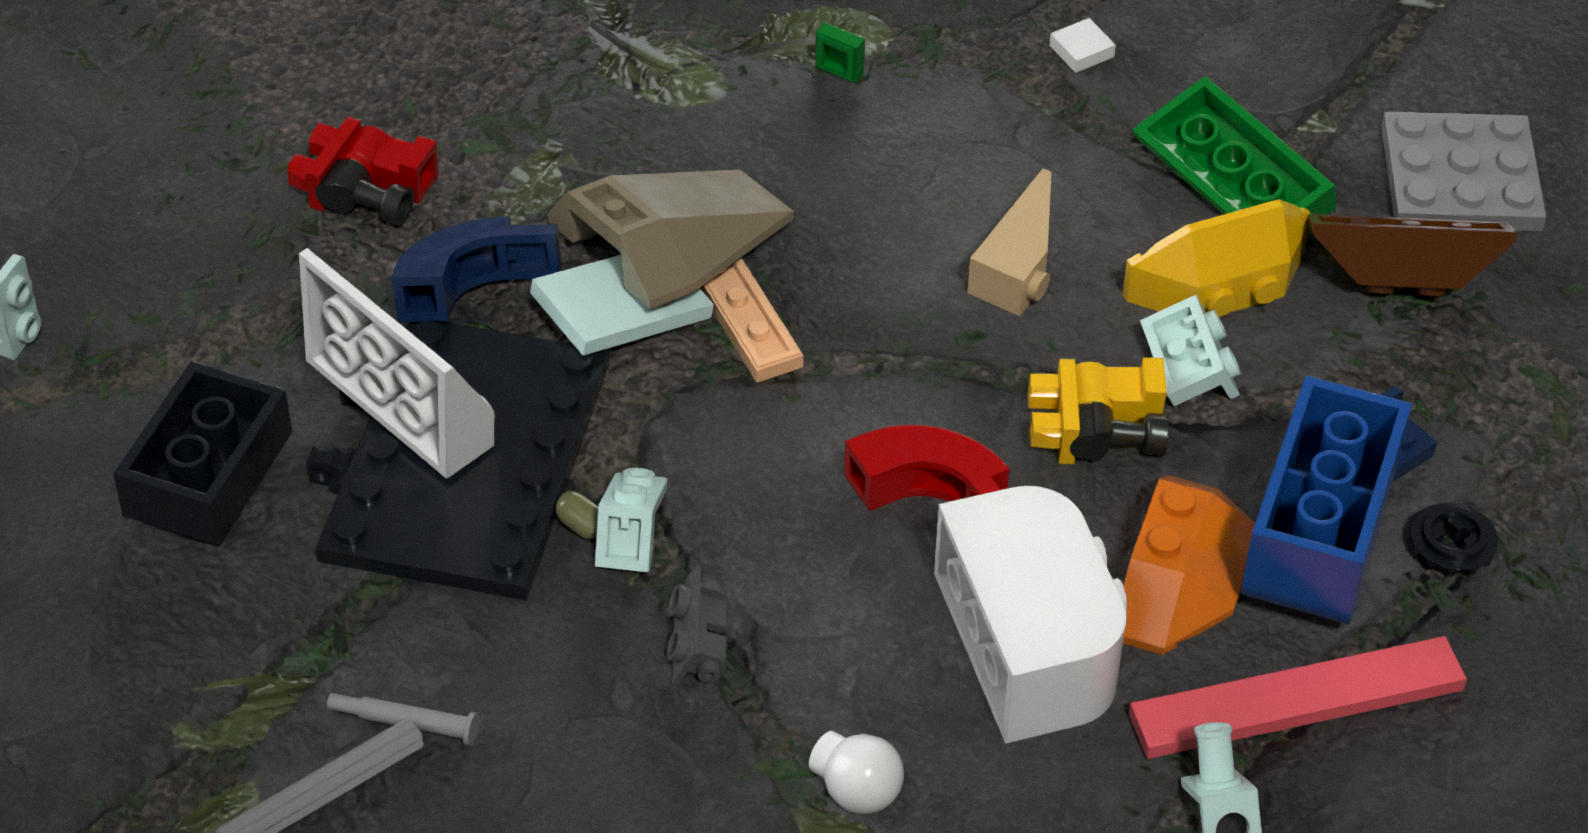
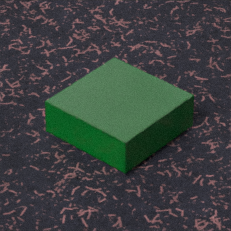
[815,22,865,84]

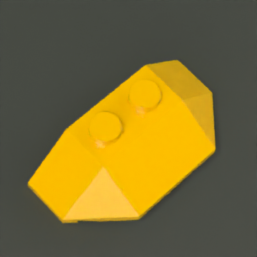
[1122,199,1310,317]

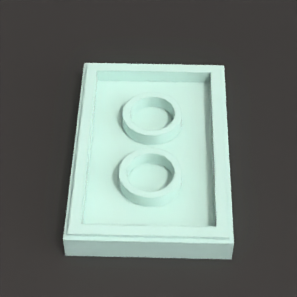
[530,255,714,356]

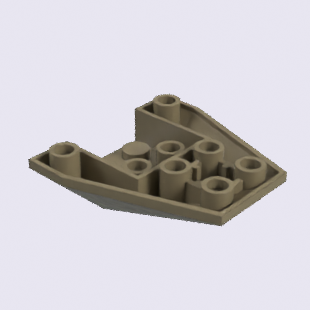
[547,169,794,309]

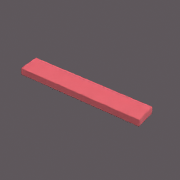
[1129,636,1467,759]

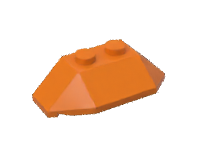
[1123,475,1255,655]

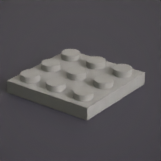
[1381,112,1546,231]

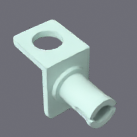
[1181,722,1262,833]

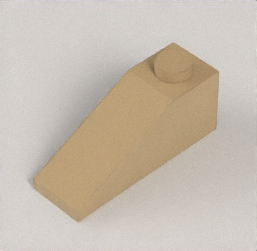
[967,168,1052,316]

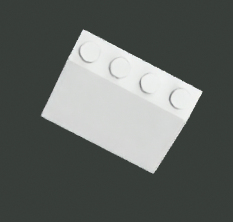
[299,248,495,479]

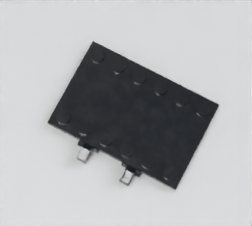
[306,321,610,600]

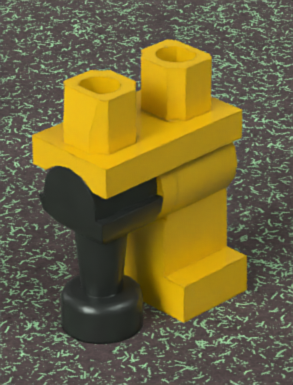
[1027,358,1168,464]

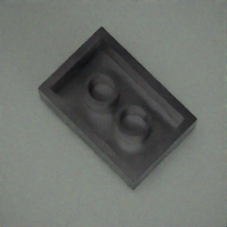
[113,361,293,546]

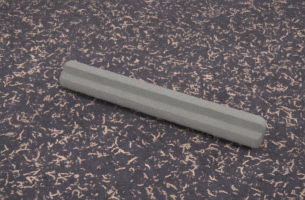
[216,719,424,833]

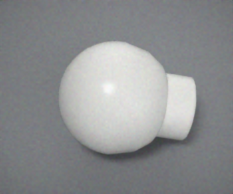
[809,731,904,814]

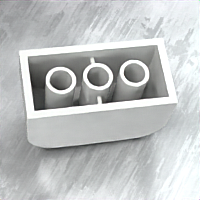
[934,486,1127,744]

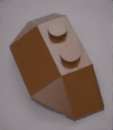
[1307,213,1517,296]

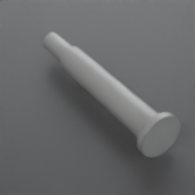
[327,693,480,746]

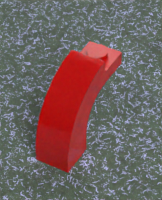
[844,425,1010,511]

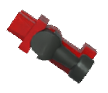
[287,116,439,226]

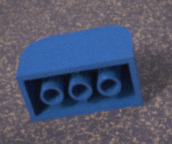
[1241,375,1412,625]

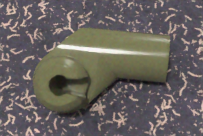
[556,491,599,539]

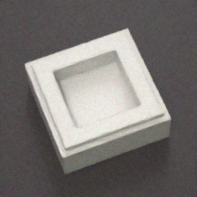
[1049,18,1116,73]

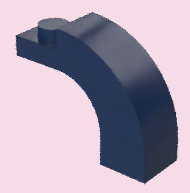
[391,216,562,322]

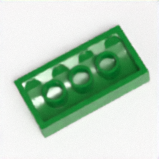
[1132,76,1337,215]

